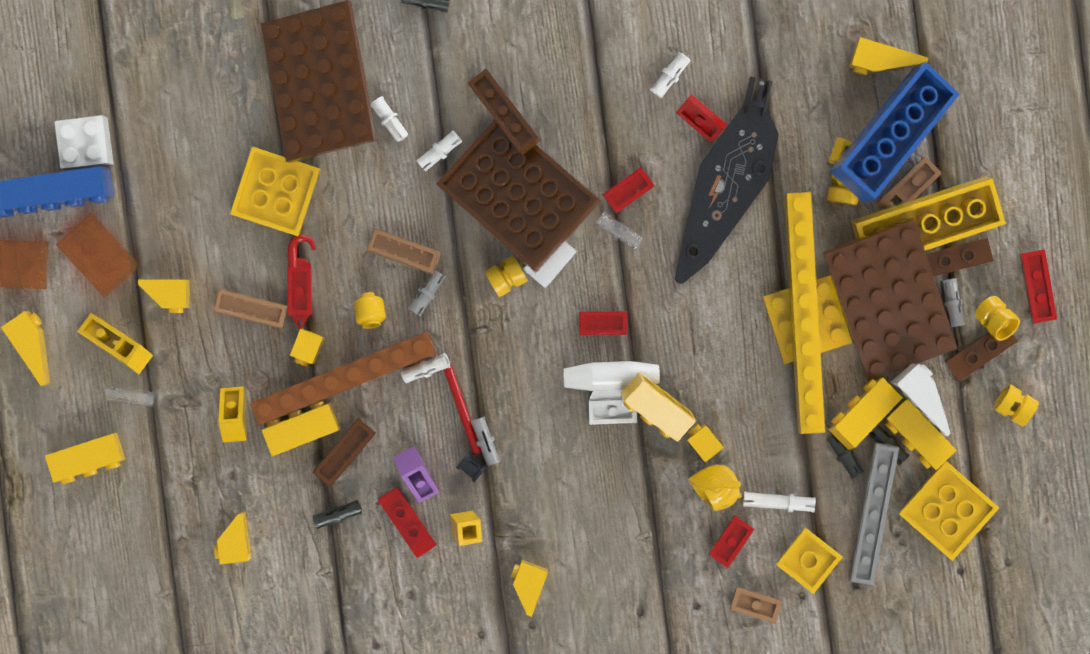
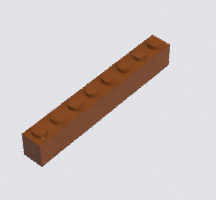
[250,332,437,426]

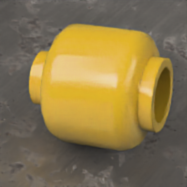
[353,292,386,329]

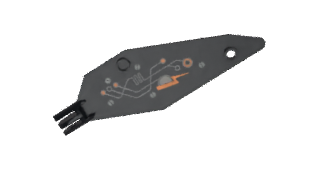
[675,76,779,284]

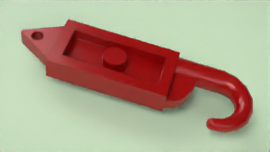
[287,234,316,330]

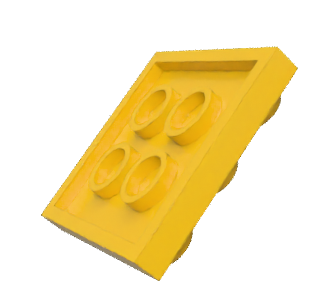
[230,147,321,236]
[762,275,852,364]
[898,461,999,561]

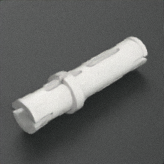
[743,491,816,513]

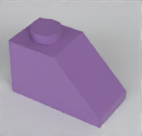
[393,446,440,503]

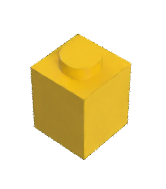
[290,329,325,366]
[686,424,724,462]
[450,510,482,546]

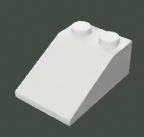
[890,363,951,436]

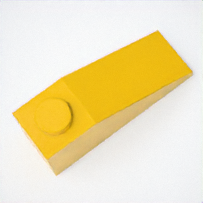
[849,37,929,76]
[1,311,50,386]
[77,313,153,374]

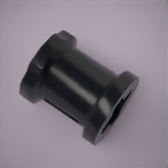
[456,452,487,483]

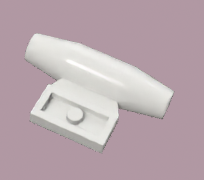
[564,361,660,425]

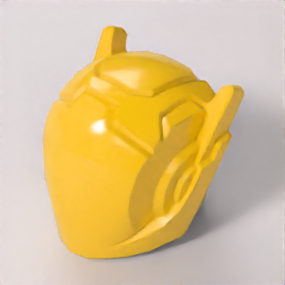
[687,464,742,511]

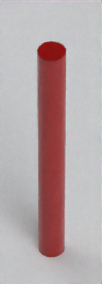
[443,363,482,455]

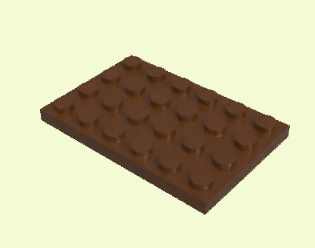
[261,0,377,163]
[436,119,601,273]
[822,218,957,382]

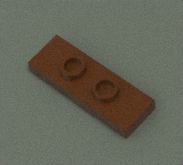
[926,238,994,276]
[944,332,1018,382]
[312,418,376,487]

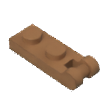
[877,156,942,209]

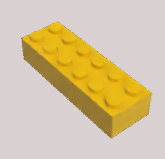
[850,176,1006,251]

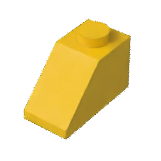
[138,280,190,313]
[218,386,247,442]
[214,512,251,564]
[511,560,548,617]

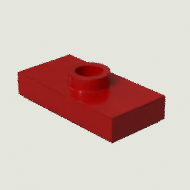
[602,167,654,214]
[579,311,627,335]

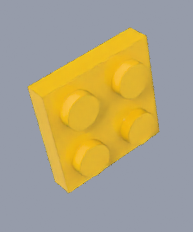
[775,527,843,594]

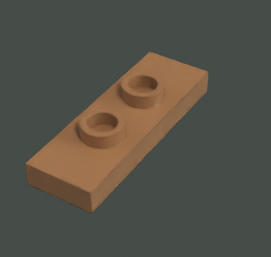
[367,228,442,275]
[213,289,288,329]

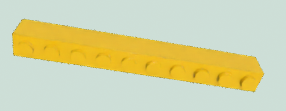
[784,192,825,434]

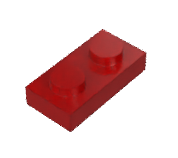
[676,94,727,143]
[708,515,755,568]

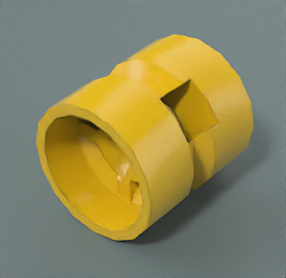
[827,174,858,206]
[484,255,528,298]
[974,296,1020,341]
[993,384,1039,427]

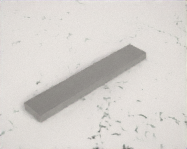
[849,442,899,585]

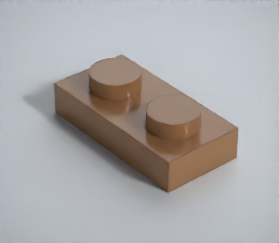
[729,586,783,624]

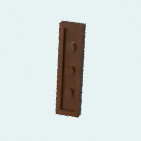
[468,68,541,155]

